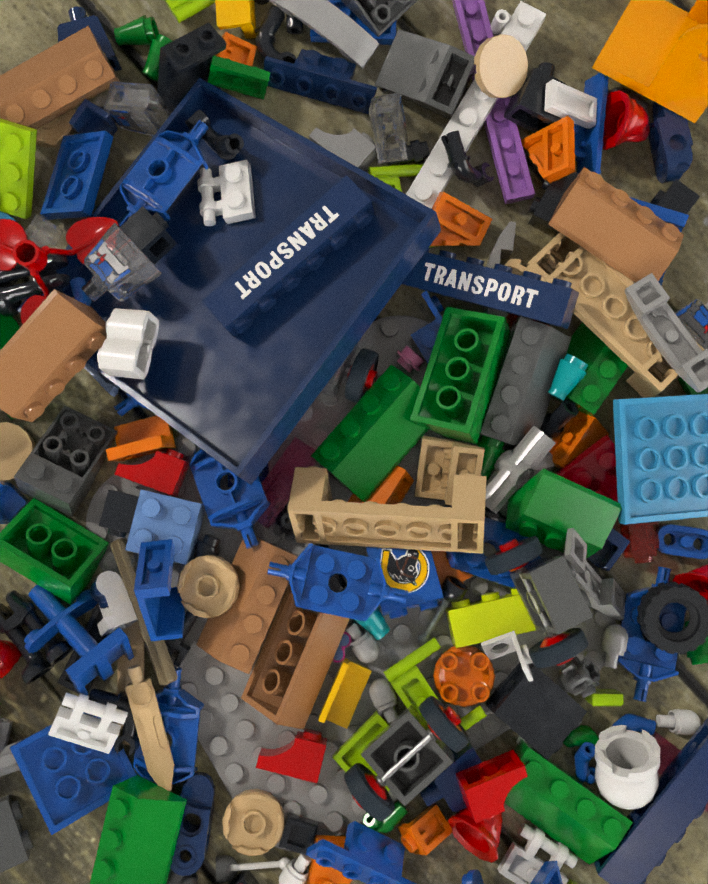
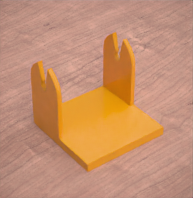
[592,0,708,123]

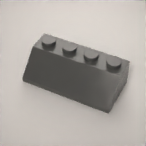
[480,316,572,446]

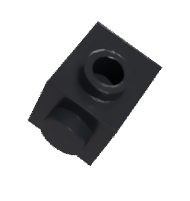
[650,179,700,214]
[120,206,177,265]
[99,490,139,538]

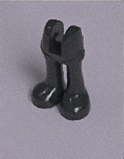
[0,254,71,317]
[0,590,73,685]

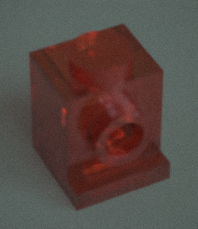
[619,521,659,564]

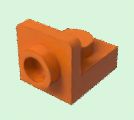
[214,32,257,66]
[397,804,453,855]

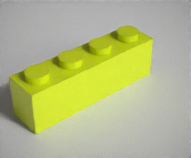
[445,588,536,648]

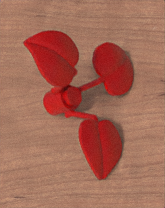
[0,217,119,325]

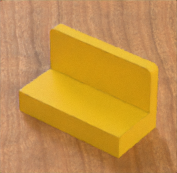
[215,0,256,39]
[318,658,372,729]

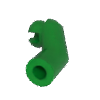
[563,725,599,748]
[362,800,409,833]

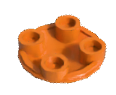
[433,646,495,707]

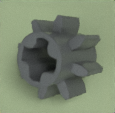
[561,656,600,698]

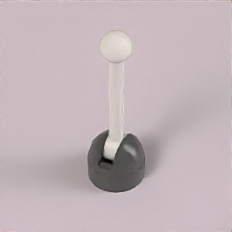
[216,855,290,883]

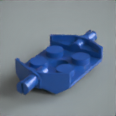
[119,120,209,227]
[189,449,271,549]
[446,517,541,589]
[267,543,408,622]
[618,566,688,702]
[133,667,204,785]

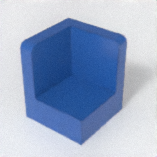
[0,481,29,524]

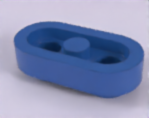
[653,524,708,559]

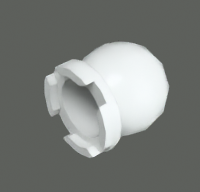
[595,725,660,809]

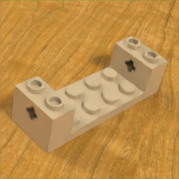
[526,233,705,398]
[287,466,486,554]

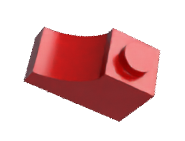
[114,448,190,497]
[256,729,327,783]
[455,750,528,823]

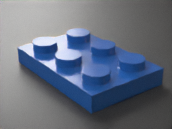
[40,130,114,220]

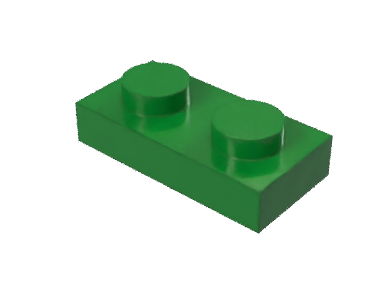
[208,56,270,100]

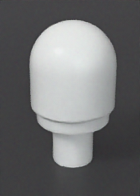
[656,709,701,735]
[279,854,312,884]

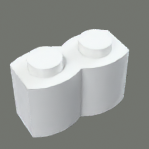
[97,308,159,380]

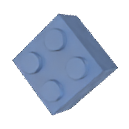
[125,489,206,565]

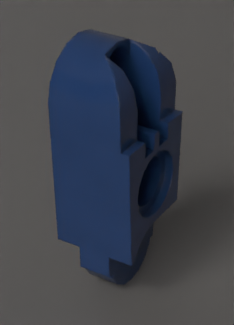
[648,102,693,184]
[170,772,216,876]

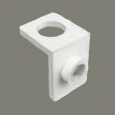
[481,631,533,682]

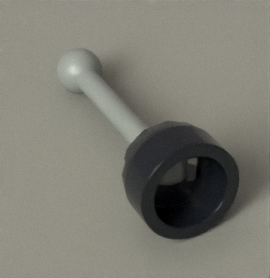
[418,576,468,644]

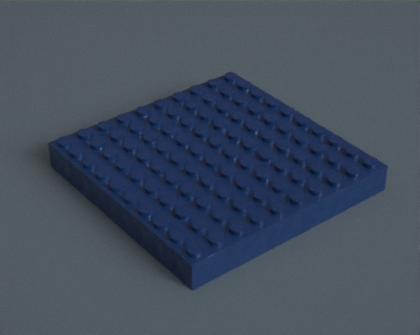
[17,78,441,485]

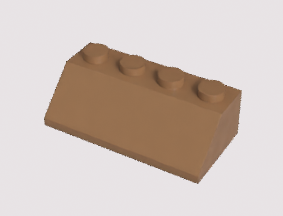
[0,26,120,129]
[548,167,684,283]
[0,289,107,422]
[196,537,299,674]
[241,584,350,730]

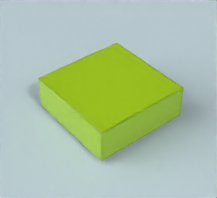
[585,689,624,706]

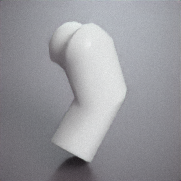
[490,9,511,35]

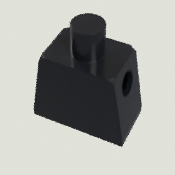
[504,62,566,133]

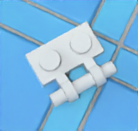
[197,160,256,226]
[48,692,128,754]
[497,823,578,884]

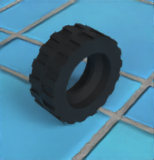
[637,581,708,655]

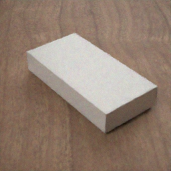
[544,79,597,129]

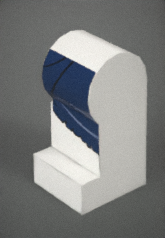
[90,571,138,636]

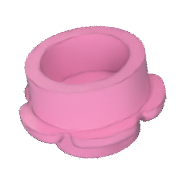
[397,345,424,372]

